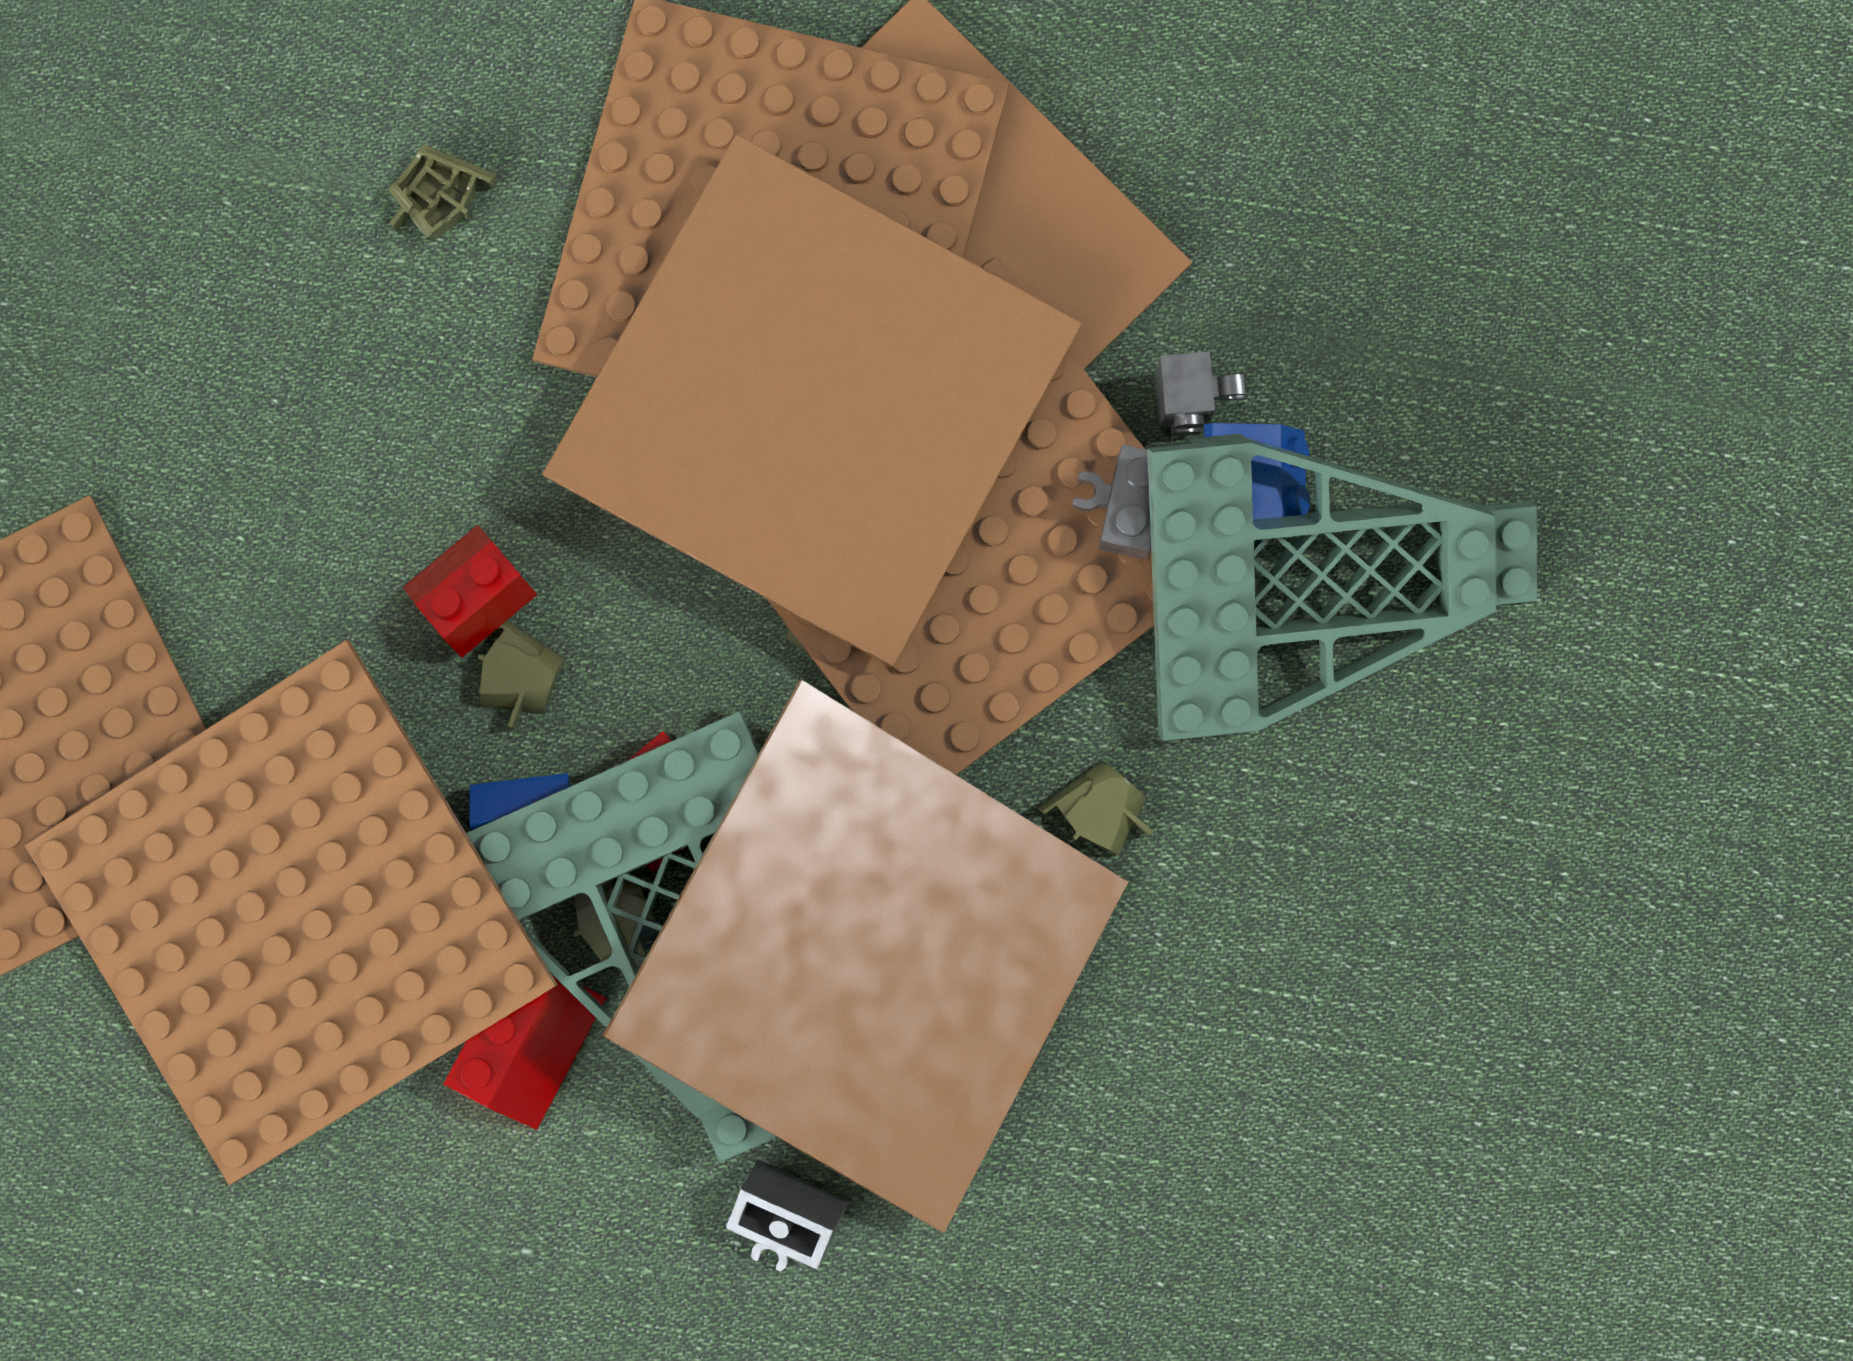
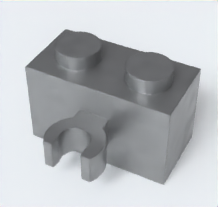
[1154,351,1245,437]
[1072,444,1151,560]
[726,1160,849,1272]

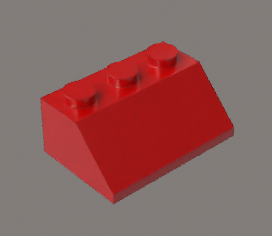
[443,972,607,1130]

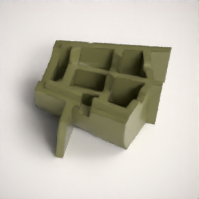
[388,144,497,240]
[477,620,565,730]
[1036,761,1153,856]
[571,880,660,970]

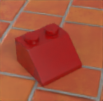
[403,525,537,658]

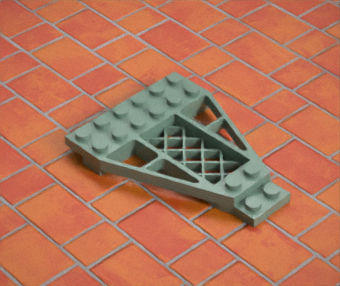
[1147,434,1537,741]
[466,711,777,1163]

